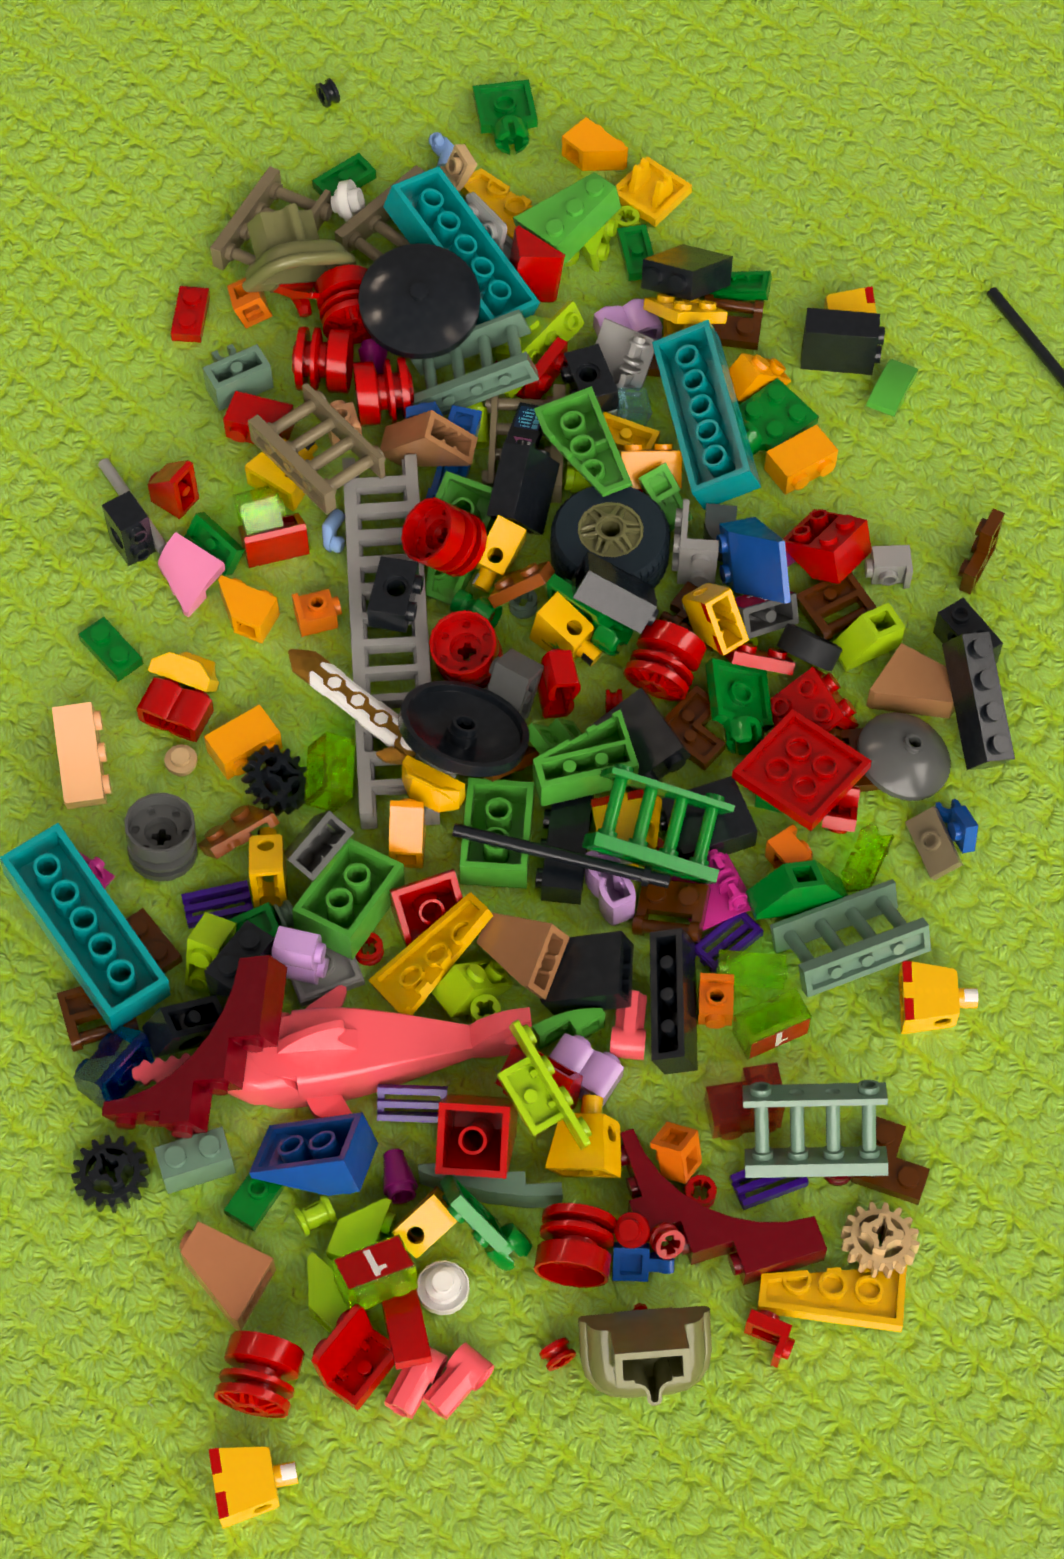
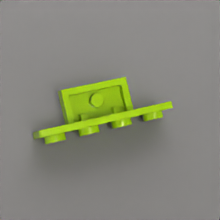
[493,301,585,398]
[496,1020,592,1150]

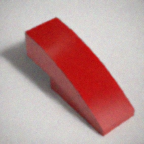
[376,1266,432,1370]

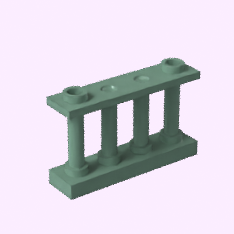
[411,309,539,416]
[770,879,932,998]
[743,1080,888,1178]

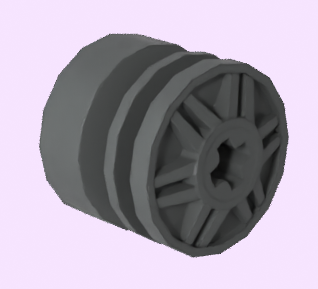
[124,793,198,882]

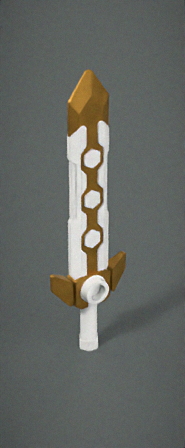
[288,649,457,778]

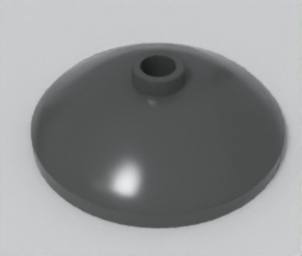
[857,712,951,801]

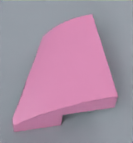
[158,532,225,618]

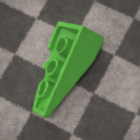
[534,386,632,497]
[426,471,495,605]

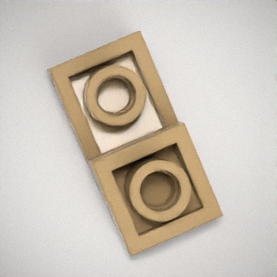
[440,144,477,192]

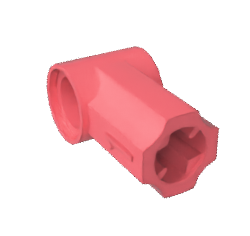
[610,990,647,1061]
[423,1343,495,1420]
[384,1347,448,1419]

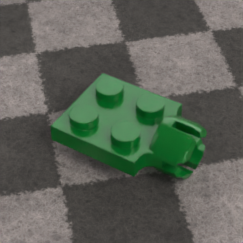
[473,79,538,154]
[739,378,819,456]
[547,573,633,657]
[705,658,774,755]
[440,1175,532,1271]

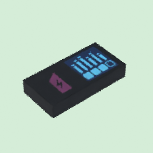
[505,402,543,449]

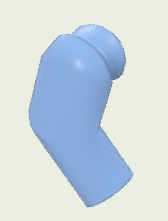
[428,132,454,167]
[322,509,345,553]

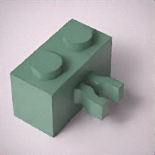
[202,344,274,411]
[154,1127,236,1194]

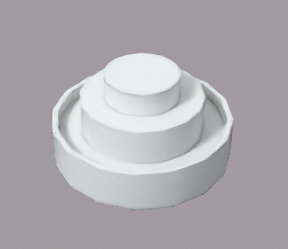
[331,179,365,222]
[417,1260,470,1315]

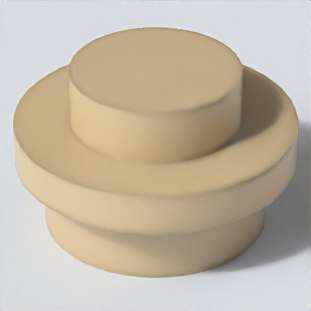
[164,744,198,776]

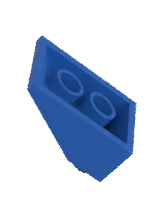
[716,517,791,603]
[249,1112,378,1196]

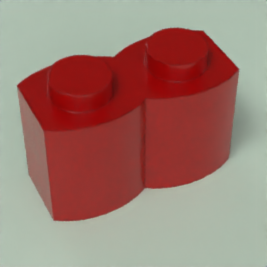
[537,648,581,719]
[136,677,214,742]

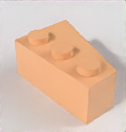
[52,702,112,809]

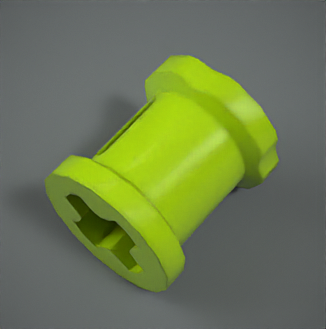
[470,994,501,1023]
[292,1194,338,1237]

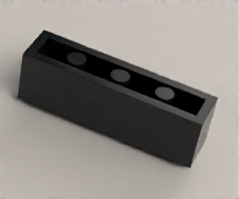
[942,632,1015,770]
[535,795,594,905]
[650,928,698,1075]

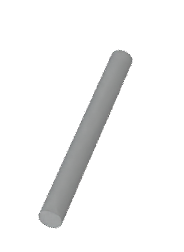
[98,458,167,554]

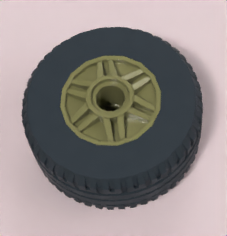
[550,486,670,588]

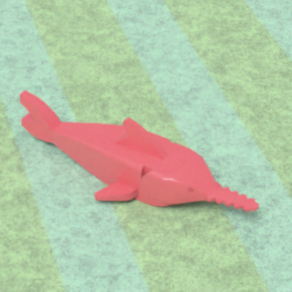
[132,985,532,1119]

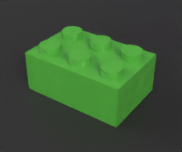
[459,778,534,889]
[292,838,405,960]

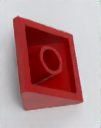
[509,225,565,302]
[238,513,310,568]
[390,869,463,947]

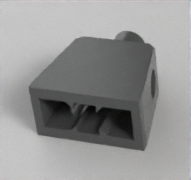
[284,810,354,881]

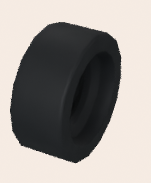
[777,623,842,671]

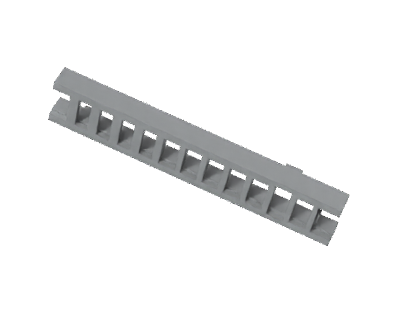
[342,454,440,829]

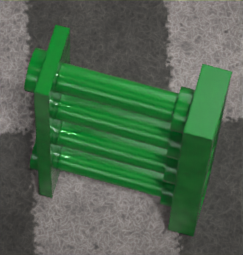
[582,764,735,884]

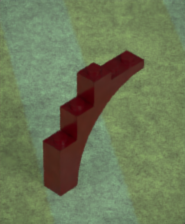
[102,955,288,1138]
[620,1129,827,1285]

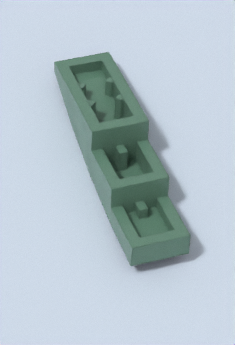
[418,1163,563,1208]

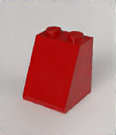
[435,1094,518,1179]

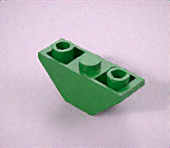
[746,860,848,920]

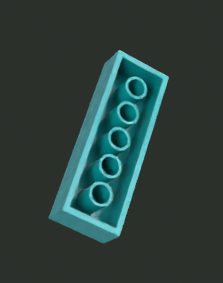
[383,166,540,325]
[652,320,761,510]
[0,823,171,1032]

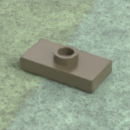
[905,806,963,881]

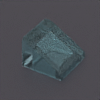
[617,388,652,426]

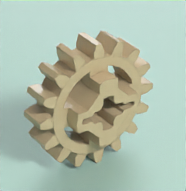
[840,1202,920,1278]

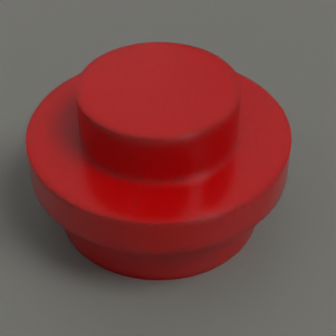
[614,1212,650,1249]

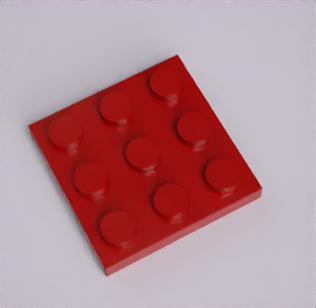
[732,709,872,831]

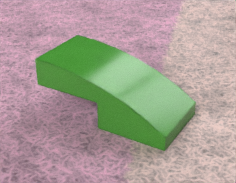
[866,358,918,417]
[638,463,693,532]
[528,718,582,755]
[532,1008,605,1050]

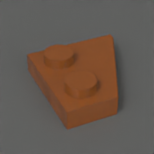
[488,561,555,608]
[198,805,280,859]

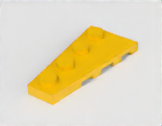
[460,168,533,240]
[368,892,493,1015]
[757,1264,907,1332]

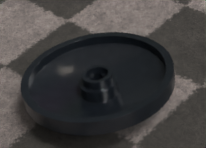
[358,243,480,359]
[398,681,529,777]

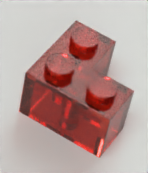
[704,1062,785,1140]

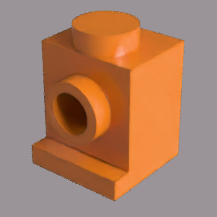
[227,277,272,329]
[292,589,342,637]
[765,824,813,869]
[697,973,734,1029]
[650,1122,702,1184]

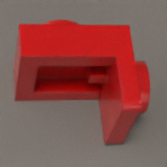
[822,786,860,834]
[744,1309,795,1368]

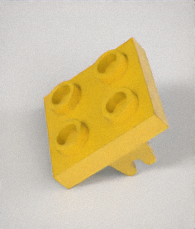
[616,156,692,227]
[643,293,728,337]

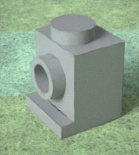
[864,545,913,589]

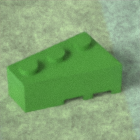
[513,172,621,266]
[533,709,639,807]

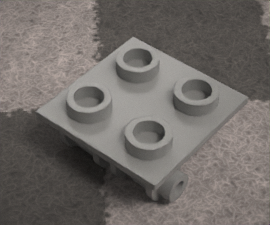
[596,318,656,398]

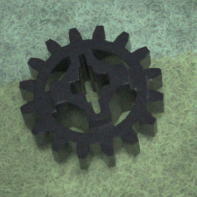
[241,745,312,816]
[71,1135,150,1213]

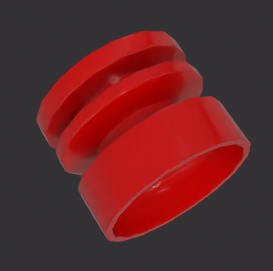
[314,264,371,344]
[292,326,354,394]
[353,357,415,427]
[401,497,487,577]
[429,610,503,688]
[623,620,707,702]
[534,1203,616,1288]
[214,1330,305,1418]

